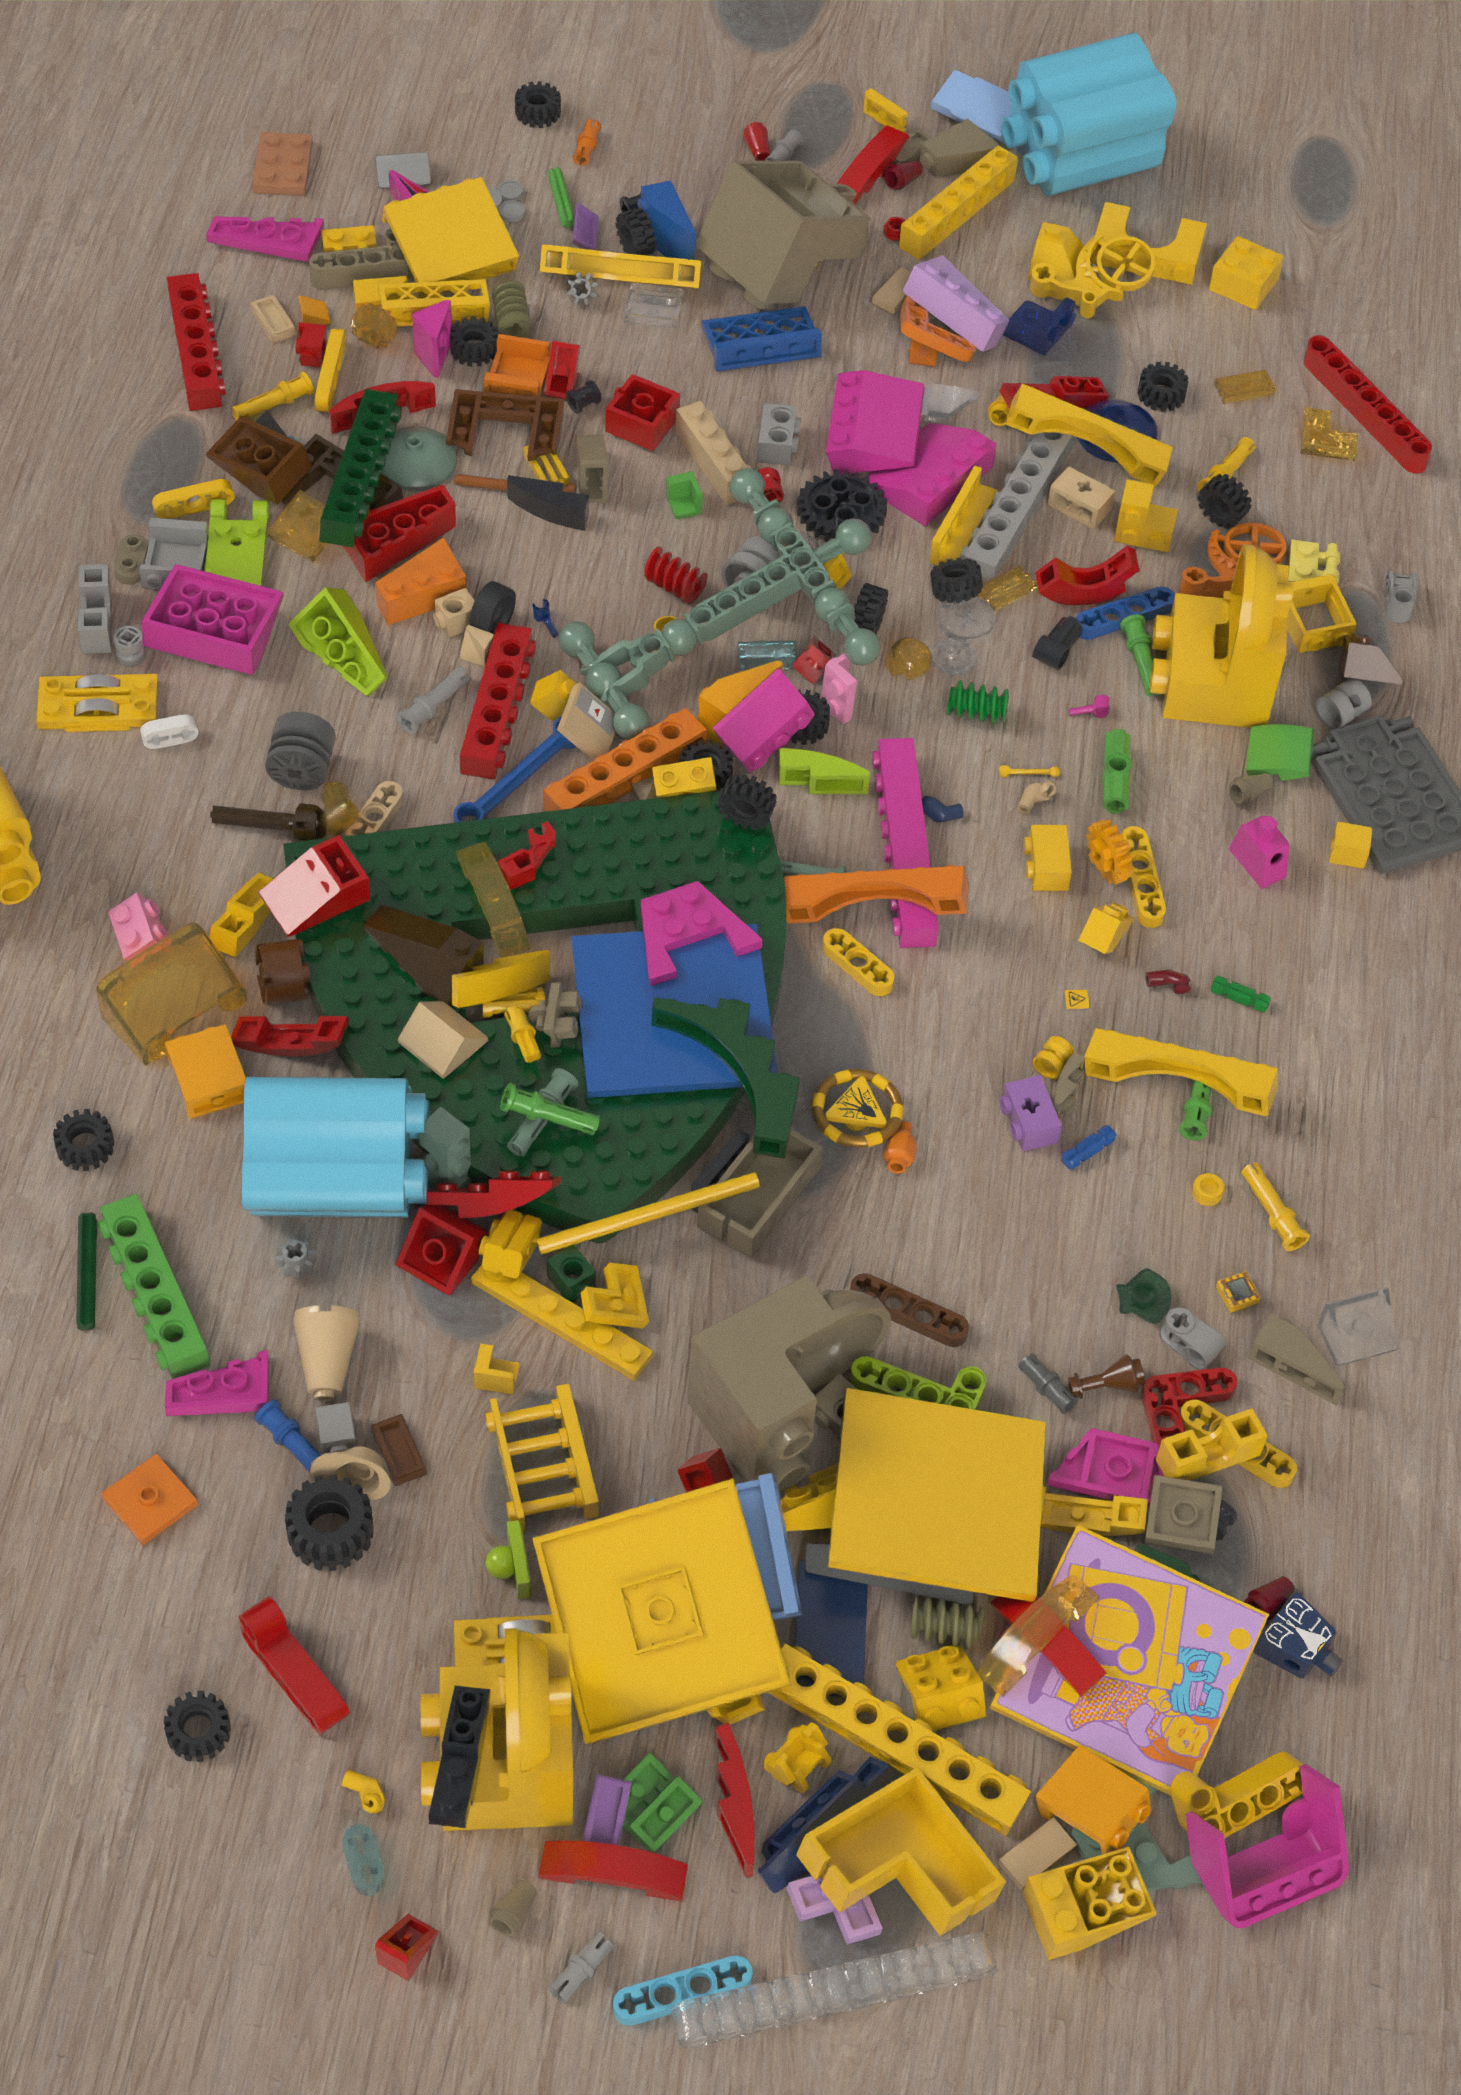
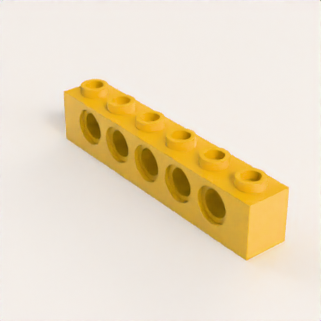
[899,145,1018,260]

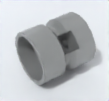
[1316,678,1372,730]

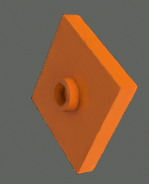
[101,1454,198,1546]

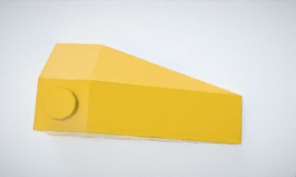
[781,1463,838,1531]

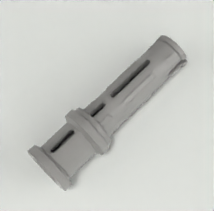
[396,666,471,734]

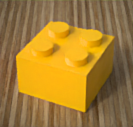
[1209,236,1284,310]

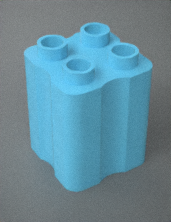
[1001,32,1176,196]
[242,1077,429,1218]

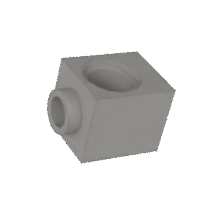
[315,1402,356,1455]

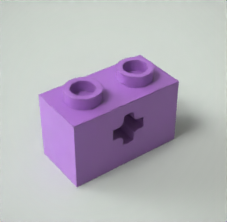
[999,1075,1062,1152]

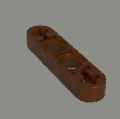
[850,1273,969,1347]

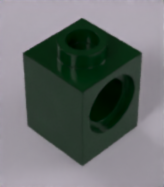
[547,1245,596,1302]

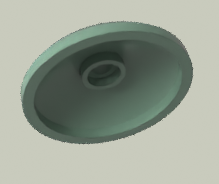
[381,426,457,491]

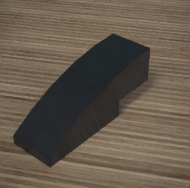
[507,475,589,531]

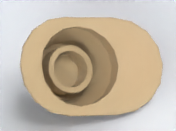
[310,1446,391,1501]

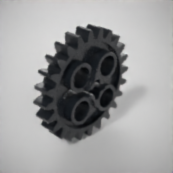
[797,469,887,542]

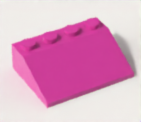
[826,370,925,475]
[868,423,997,527]
[141,564,283,675]

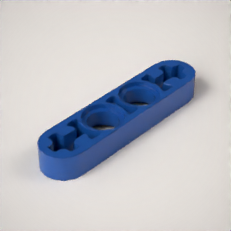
[1076,586,1175,640]

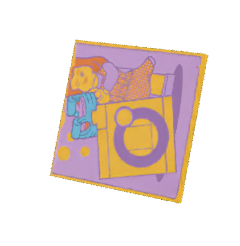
[990,1525,1269,1796]

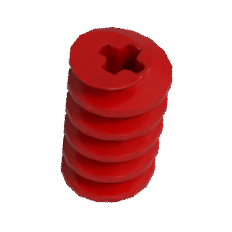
[644,546,708,603]

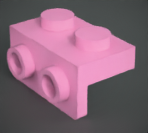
[821,653,857,724]
[108,892,171,963]

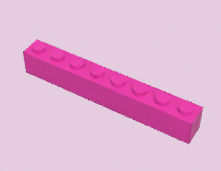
[872,738,939,948]

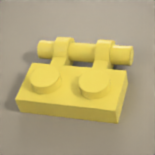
[1288,539,1341,591]

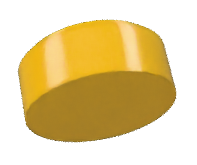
[1192,1173,1225,1206]

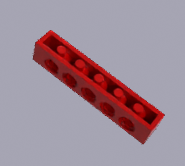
[166,273,226,411]
[460,623,536,780]

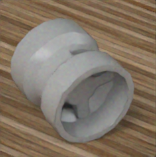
[113,626,145,667]

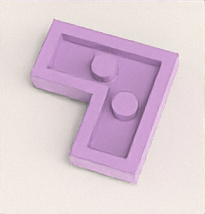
[786,1876,883,1945]

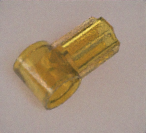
[321,781,361,836]

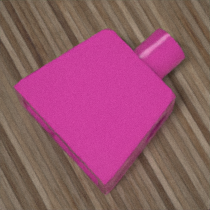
[1229,815,1290,889]

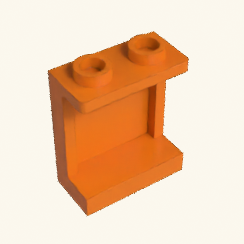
[484,334,551,397]

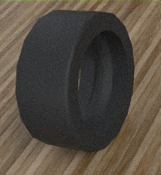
[469,581,516,634]

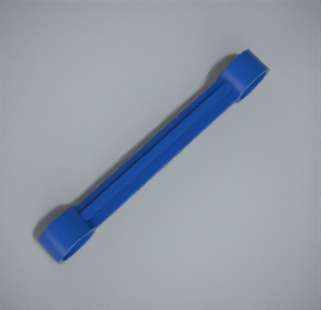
[454,716,576,823]

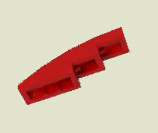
[836,125,909,205]
[714,1722,755,1878]

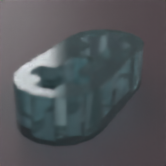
[342,1824,385,1896]

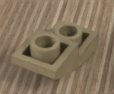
[1053,1052,1085,1119]

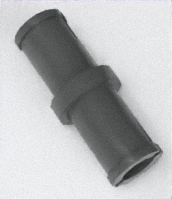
[1018,1353,1078,1414]

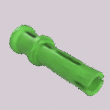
[1120,614,1159,696]
[1179,1052,1213,1141]
[500,1083,600,1135]

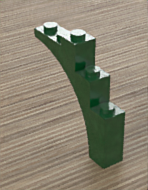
[651,997,800,1159]

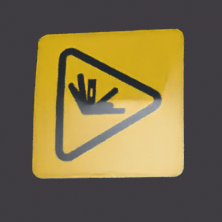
[1065,990,1090,1009]

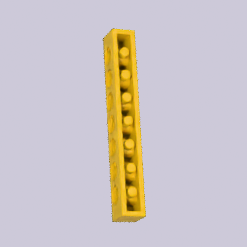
[768,1643,1031,1837]

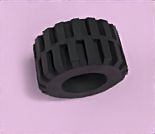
[285,1475,374,1571]

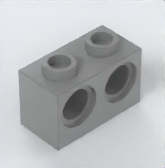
[758,403,801,465]

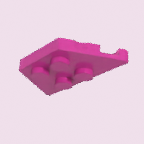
[1047,1428,1164,1509]

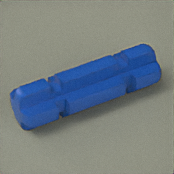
[1061,1125,1116,1170]

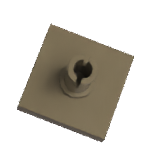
[1145,1475,1223,1554]

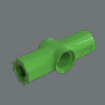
[1102,729,1132,814]

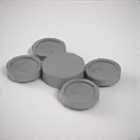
[451,180,525,222]

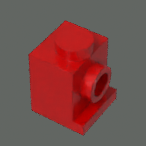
[295,322,328,368]

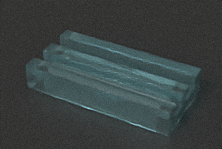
[738,641,797,670]

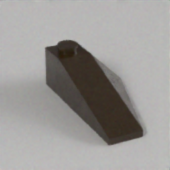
[363,905,484,1006]

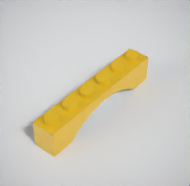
[540,244,703,289]
[1005,384,1173,487]
[1084,1028,1278,1117]

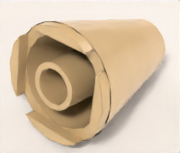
[293,1305,360,1401]

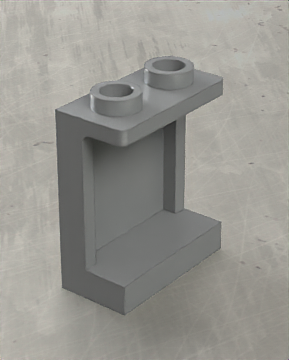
[139,518,209,589]

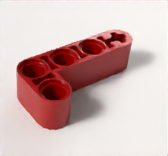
[238,1596,350,1735]

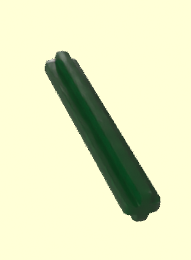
[76,1212,97,1331]

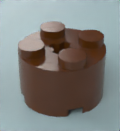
[255,939,310,1005]

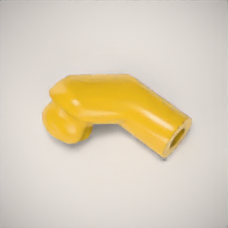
[342,1769,385,1814]

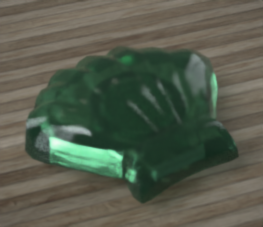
[1116,1268,1172,1324]

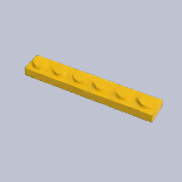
[471,1265,653,1381]

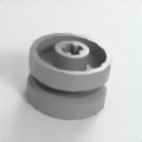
[721,536,781,610]

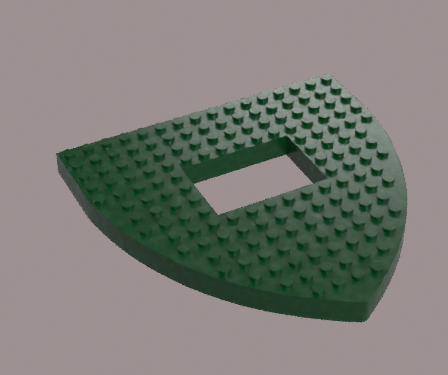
[283,790,786,1243]

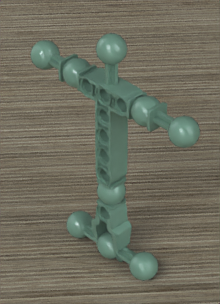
[559,468,880,740]

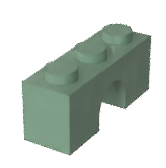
[418,1107,472,1188]

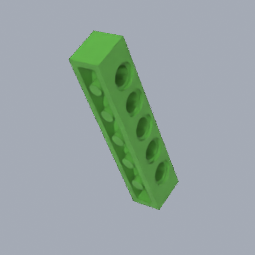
[97,1193,210,1379]

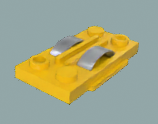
[36,674,159,732]
[454,1615,557,1667]

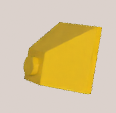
[1027,222,1084,280]

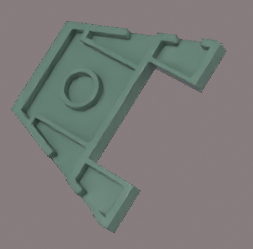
[1070,1777,1203,1893]

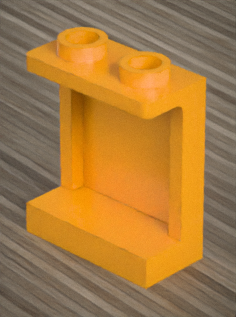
[165,1024,246,1119]
[1035,1745,1151,1854]

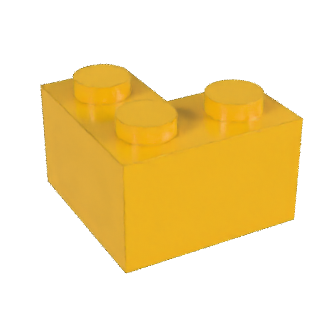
[1114,479,1178,553]

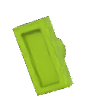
[485,1520,532,1599]

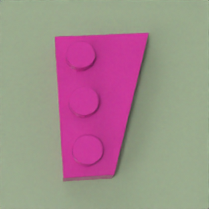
[165,1350,269,1416]

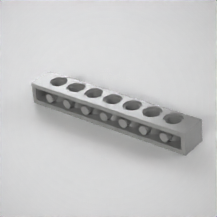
[960,432,1077,586]

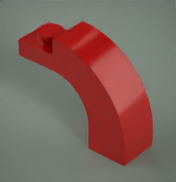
[1035,545,1140,606]

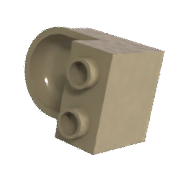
[696,161,871,310]
[688,1275,891,1491]

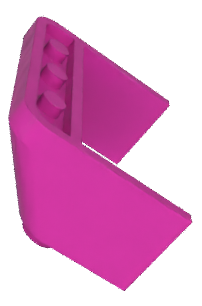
[1186,1764,1349,1928]

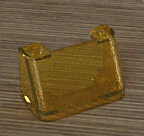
[96,922,248,1066]

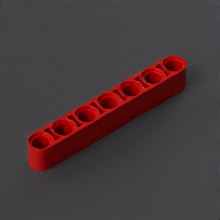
[1303,335,1432,474]

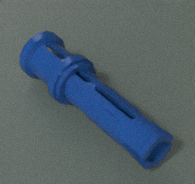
[254,1399,322,1472]

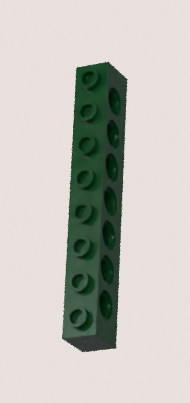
[319,389,402,548]

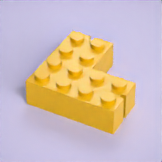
[796,1767,1006,1936]

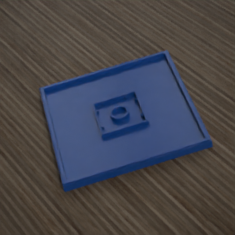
[571,924,778,1098]

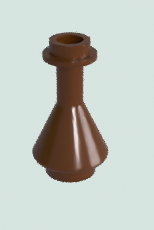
[1068,1354,1145,1399]

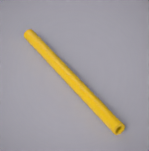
[536,1172,760,1255]

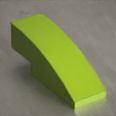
[778,748,870,794]

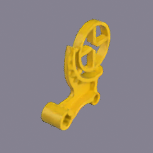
[1030,233,1155,318]

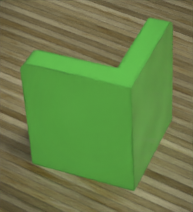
[666,471,703,519]

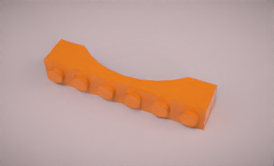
[784,865,969,924]

